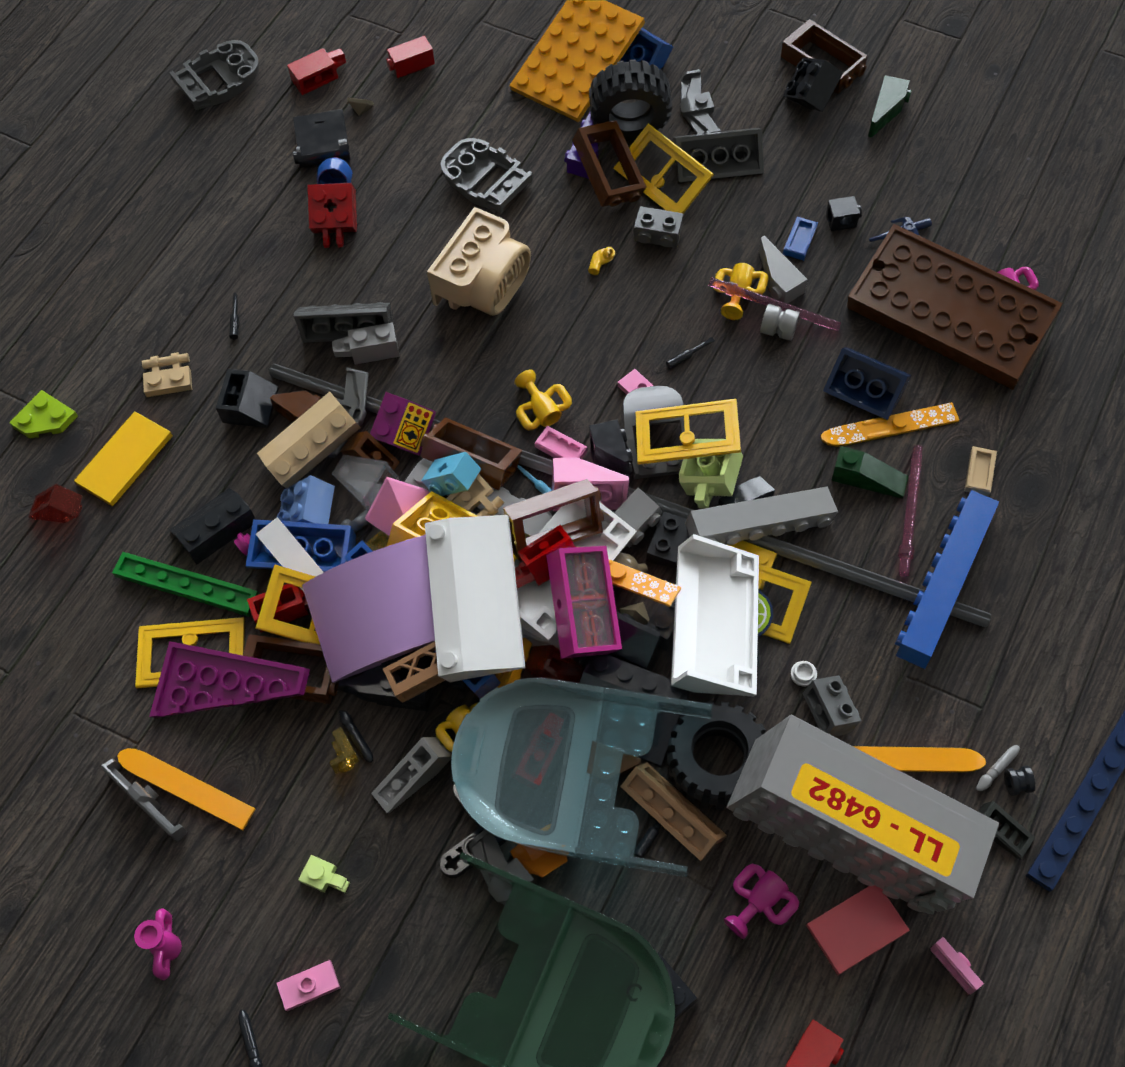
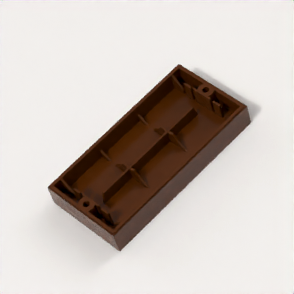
[847,224,1063,390]

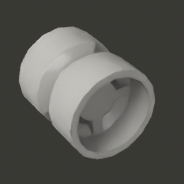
[760,304,800,341]

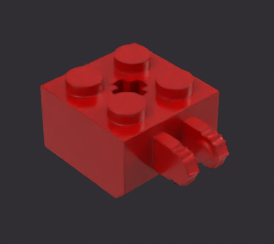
[308,183,357,248]

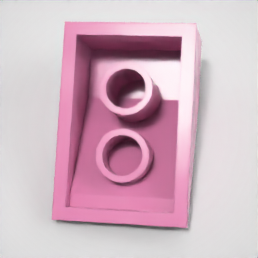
[552,457,629,511]

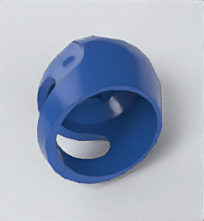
[317,157,353,184]

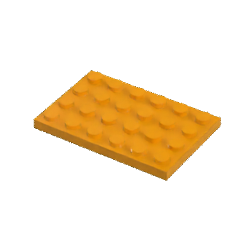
[509,0,645,122]

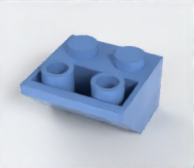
[277,475,335,524]

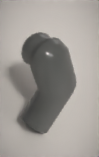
[341,508,370,533]

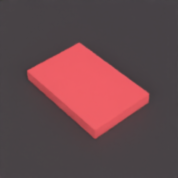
[806,885,910,975]

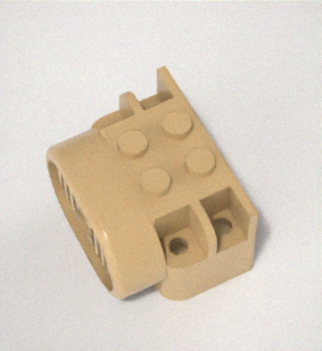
[427,207,531,316]

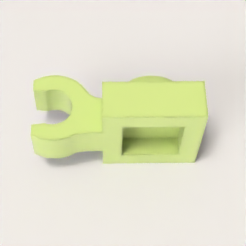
[298,855,350,893]

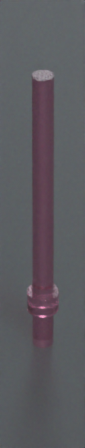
[708,277,841,331]
[898,445,923,576]

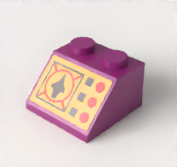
[370,392,436,456]

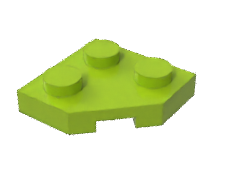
[9,390,78,438]

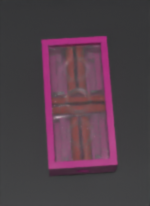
[546,546,622,659]

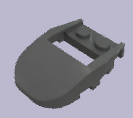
[169,40,259,110]
[441,138,533,213]
[621,386,691,479]

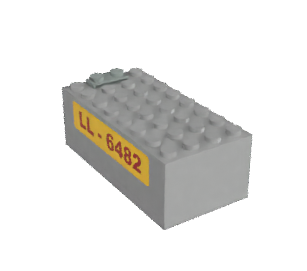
[726,714,999,914]

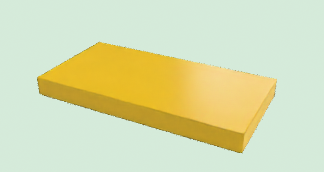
[74,411,173,506]

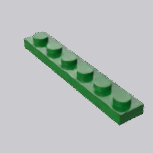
[112,552,259,617]

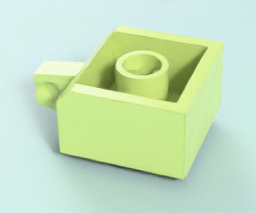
[679,439,743,508]

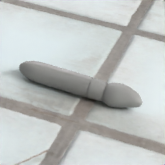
[976,745,1020,791]

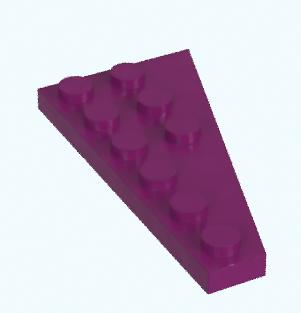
[149,641,310,718]

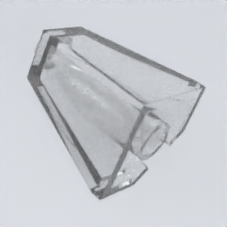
[332,455,402,511]

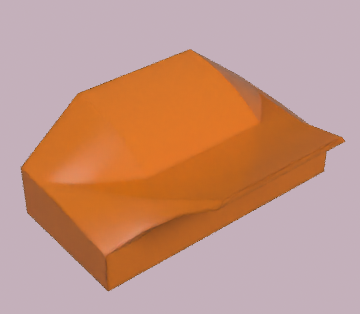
[510,824,568,878]

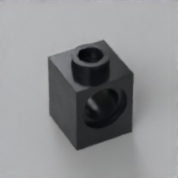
[826,196,862,231]

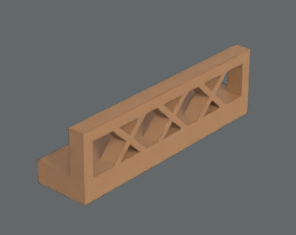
[383,642,445,703]
[620,763,727,861]

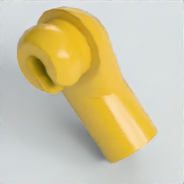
[588,247,615,275]

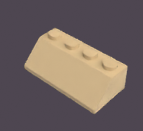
[257,392,361,488]

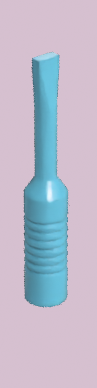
[518,465,552,494]

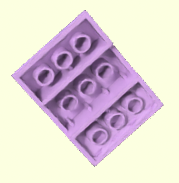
[302,535,435,683]

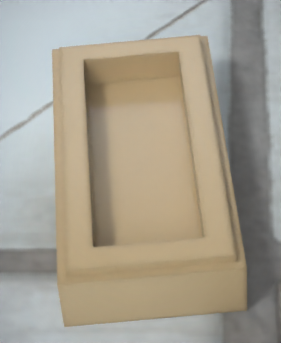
[964,446,997,496]

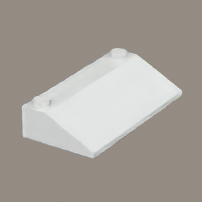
[514,499,637,642]
[425,515,525,682]
[671,534,759,697]

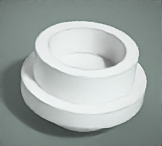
[791,661,817,687]

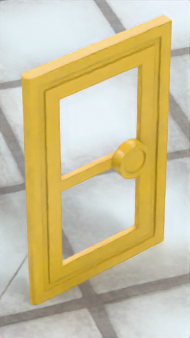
[614,124,714,214]
[636,399,741,465]
[758,564,812,644]
[255,565,320,644]
[135,617,245,688]

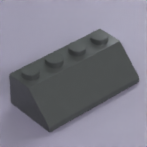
[673,128,764,182]
[294,302,393,343]

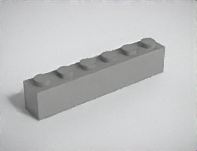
[685,486,838,545]

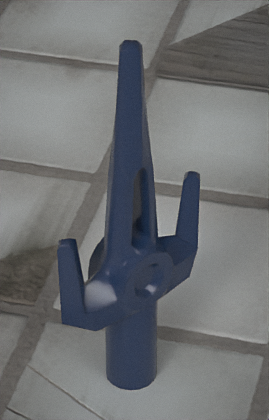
[869,217,932,242]

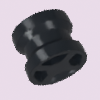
[1004,766,1036,796]

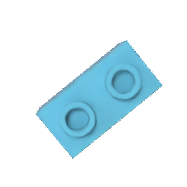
[421,452,481,496]

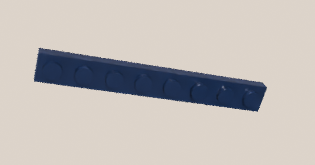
[1025,709,1125,892]

